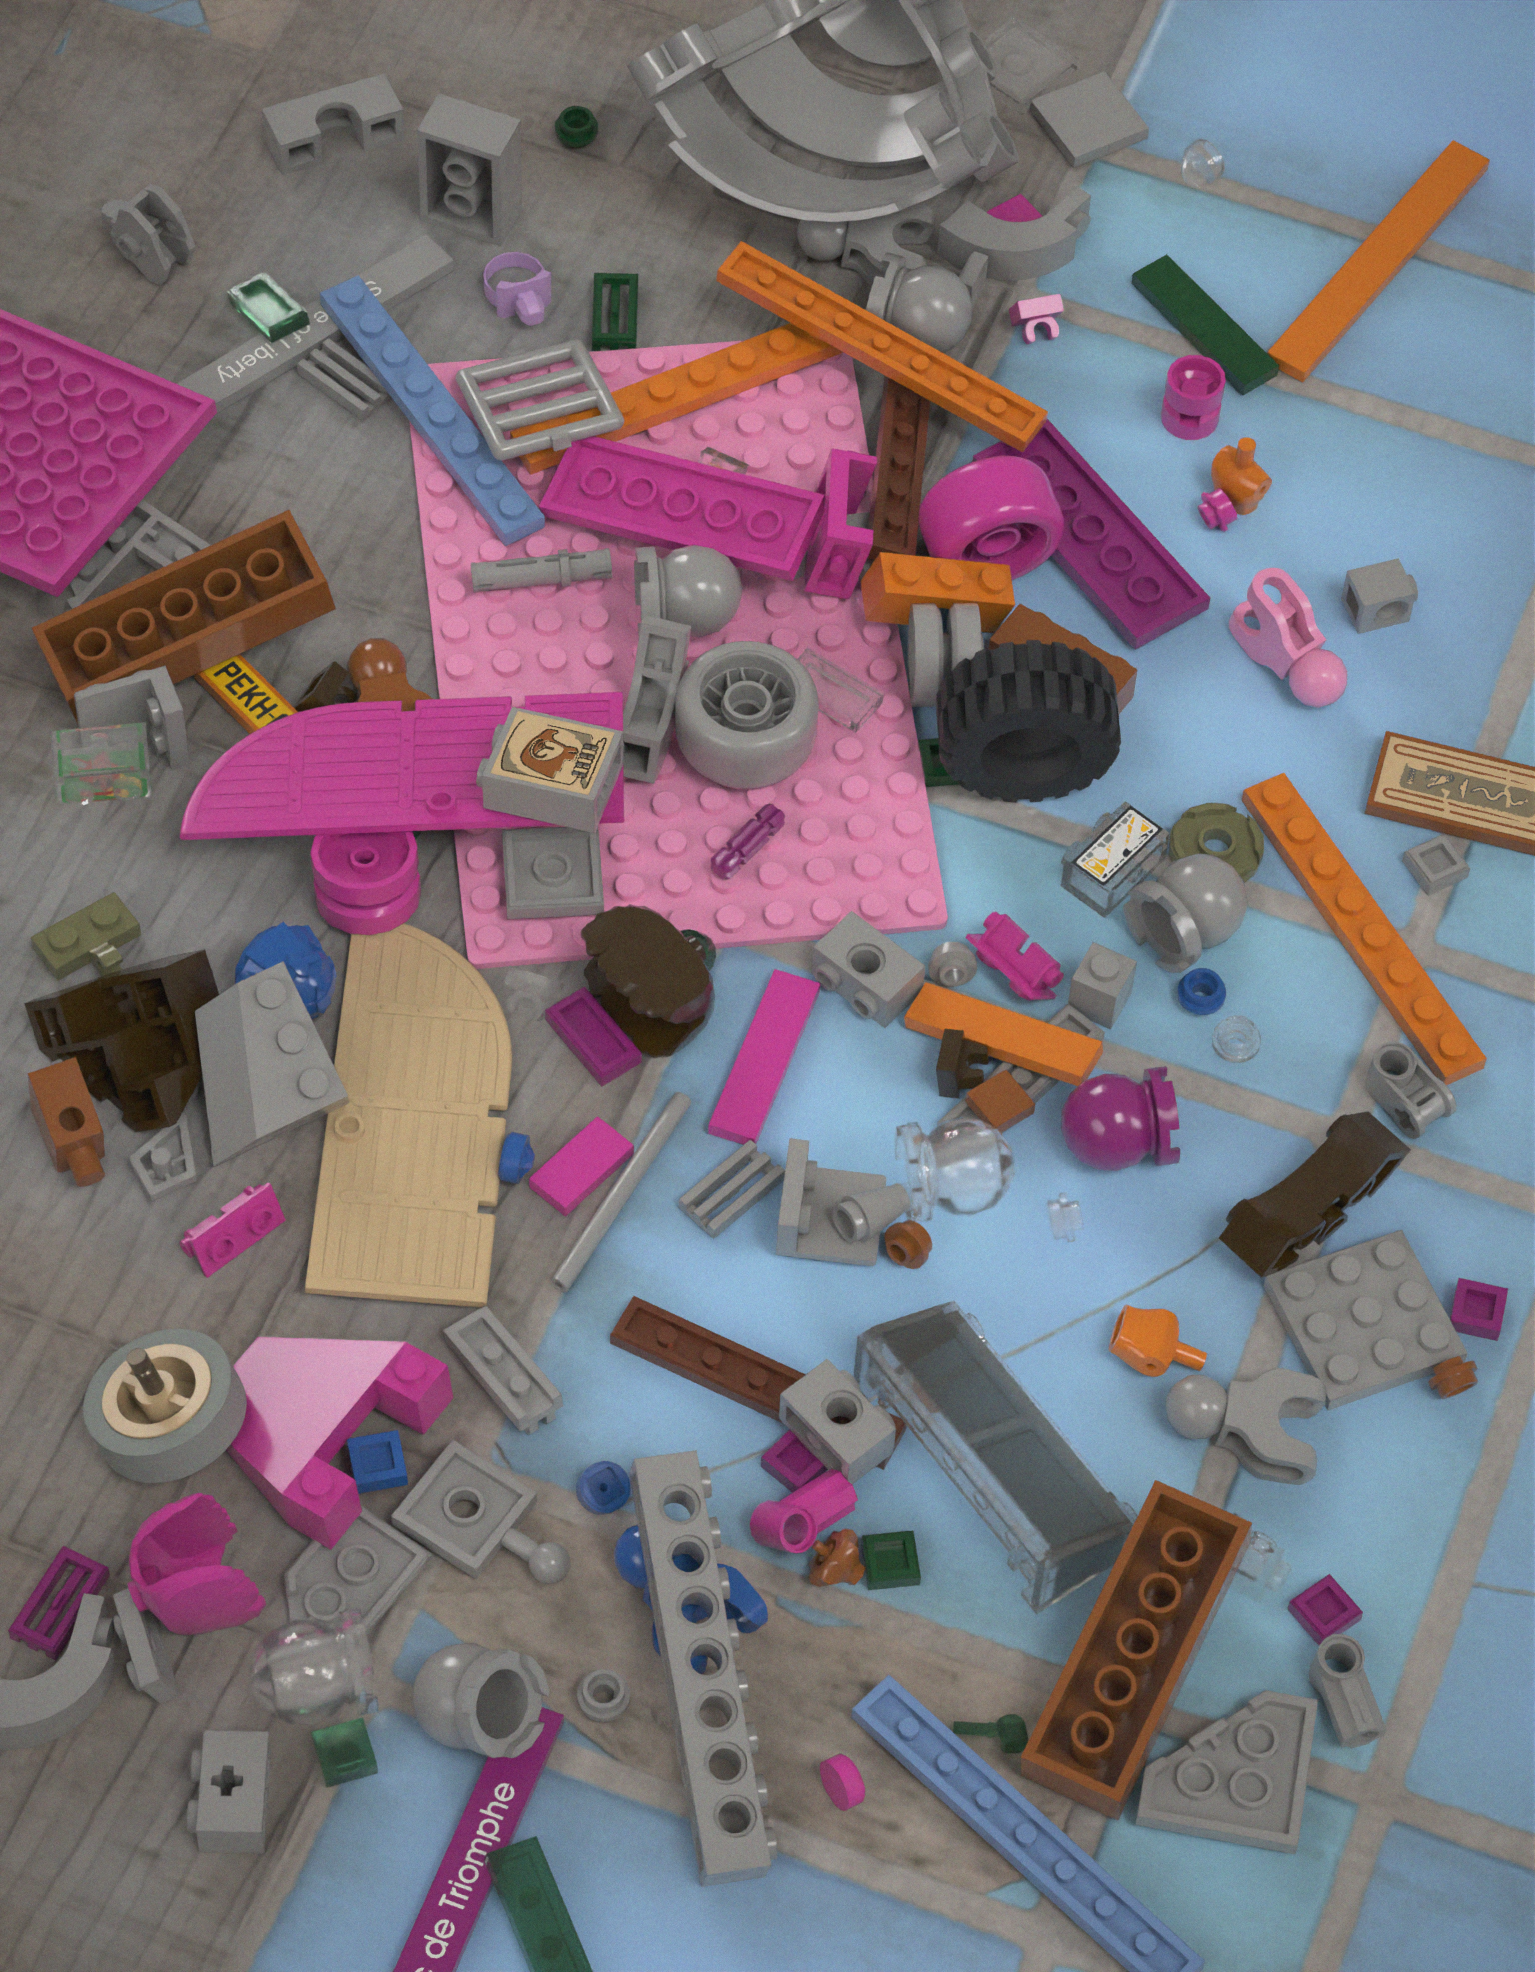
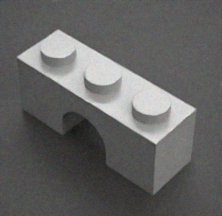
[262,73,405,175]

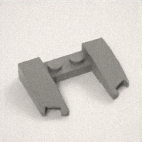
[67,499,210,609]

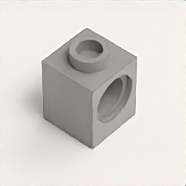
[1341,558,1418,634]

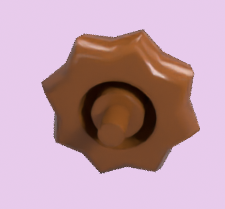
[808,1528,866,1587]

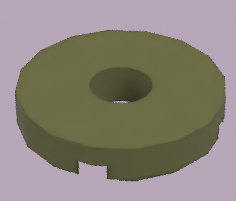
[1169,803,1264,883]

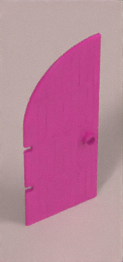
[180,692,624,840]

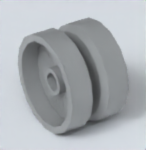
[908,603,984,707]

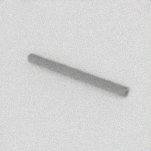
[550,1092,691,1292]

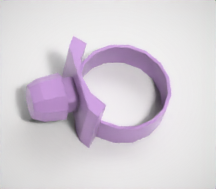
[483,252,551,326]

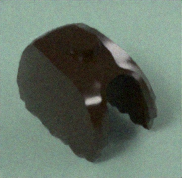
[581,904,715,1058]

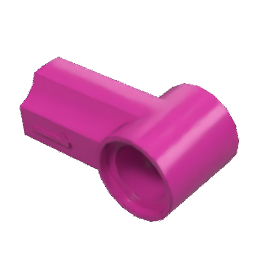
[750,1469,858,1553]

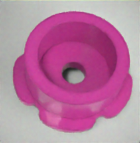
[1197,488,1237,532]

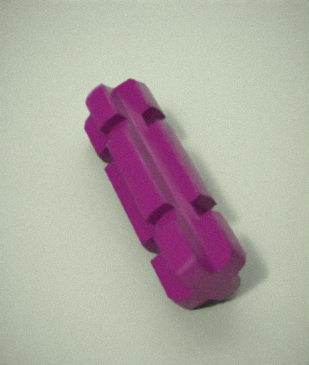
[710,803,785,880]

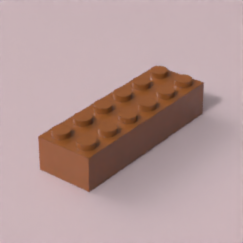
[32,510,336,727]
[1021,1480,1252,1820]

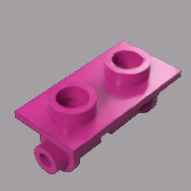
[965,911,1064,1001]
[179,1182,286,1278]

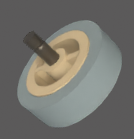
[83,1329,247,1483]

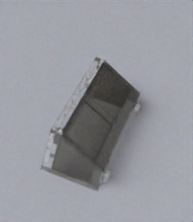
[853,1300,1138,1615]

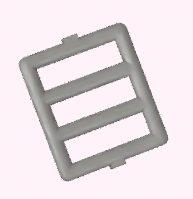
[455,339,624,461]

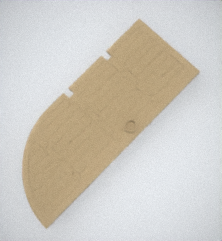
[305,923,512,1308]

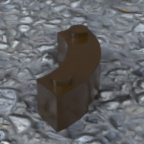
[1219,1111,1411,1278]

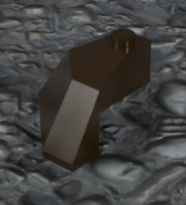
[24,949,220,1132]

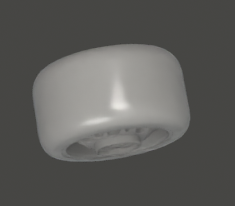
[675,641,819,789]

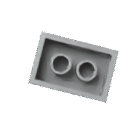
[417,94,522,246]

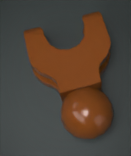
[347,638,432,712]

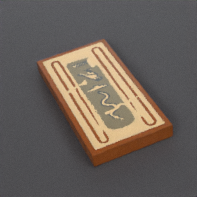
[1364,731,1535,856]

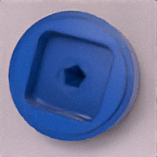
[498,1132,535,1184]
[576,1461,631,1515]

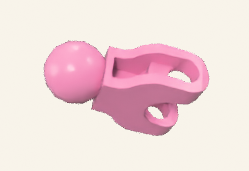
[1229,568,1348,708]

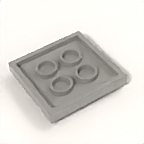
[1263,1230,1468,1411]

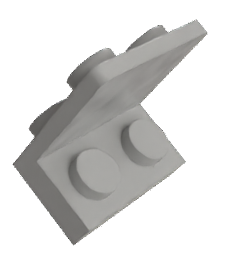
[74,666,190,770]
[776,1138,886,1266]

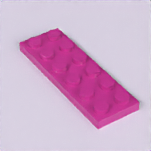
[539,436,825,581]

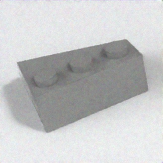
[195,961,349,1167]

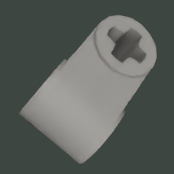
[1365,1041,1457,1139]

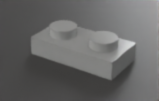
[113,1588,180,1704]

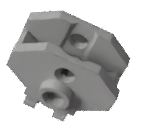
[100,184,196,285]

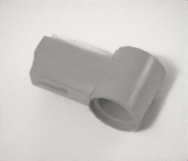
[1309,1634,1386,1749]

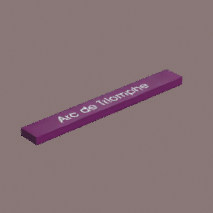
[393,1707,564,1972]

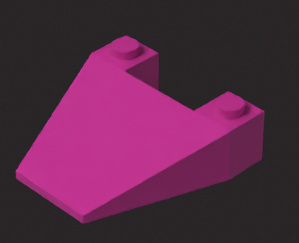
[226,1337,454,1550]

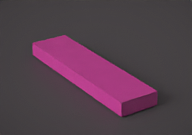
[708,969,821,1145]

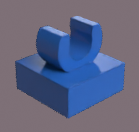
[347,1430,408,1494]

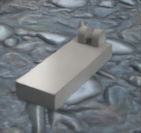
[443,1305,563,1435]

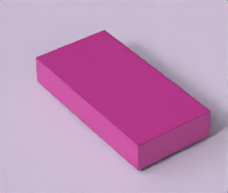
[529,1116,634,1217]

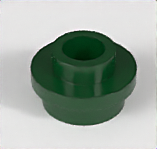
[555,106,598,147]

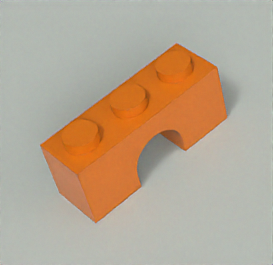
[860,552,1015,633]

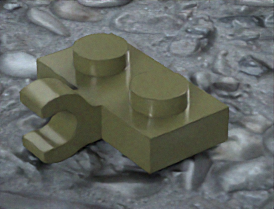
[31,892,141,980]

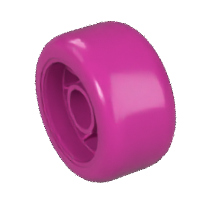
[918,456,1064,581]

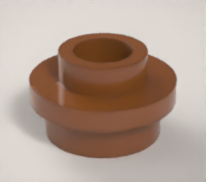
[884,1220,932,1269]
[1428,1356,1478,1399]

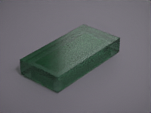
[227,272,310,343]

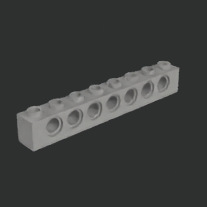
[629,1450,777,1887]

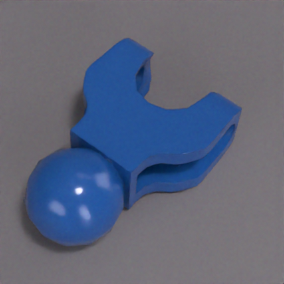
[613,1524,768,1674]

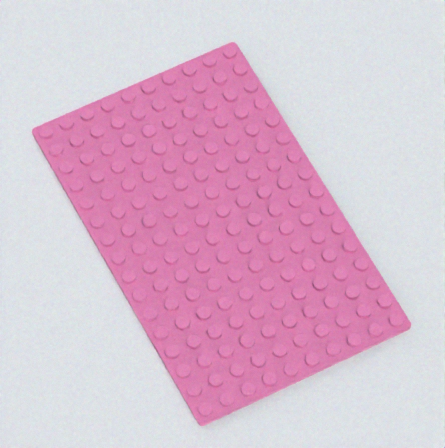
[409,340,948,969]

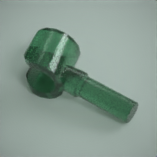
[953,1714,1028,1754]

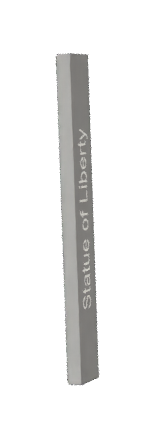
[177,234,454,415]

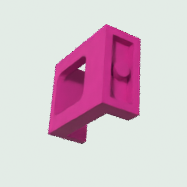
[805,448,877,599]

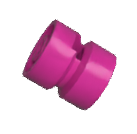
[1161,355,1226,440]

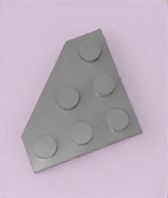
[1135,1690,1318,1854]

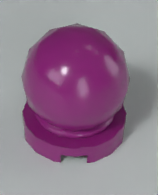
[1061,1066,1180,1171]

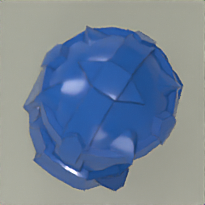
[235,921,337,1019]

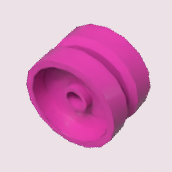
[310,831,421,935]

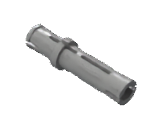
[471,548,612,593]

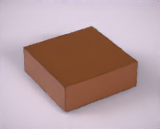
[965,1070,1035,1137]

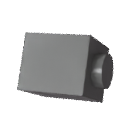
[1068,942,1137,1029]

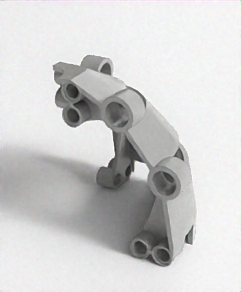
[627,0,1019,222]

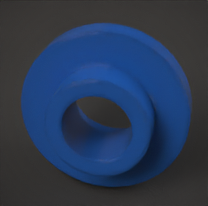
[1177,968,1226,1015]

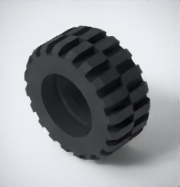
[936,640,1121,803]

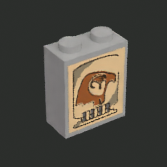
[476,707,624,833]

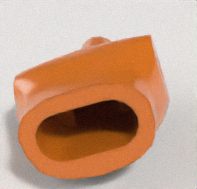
[1211,437,1272,515]
[1109,1304,1207,1377]

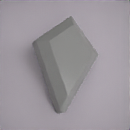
[129,1112,197,1202]

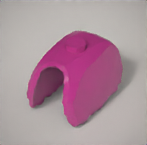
[127,1493,266,1635]

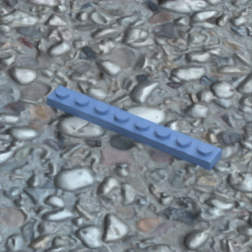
[320,275,545,546]
[851,1675,1205,1972]

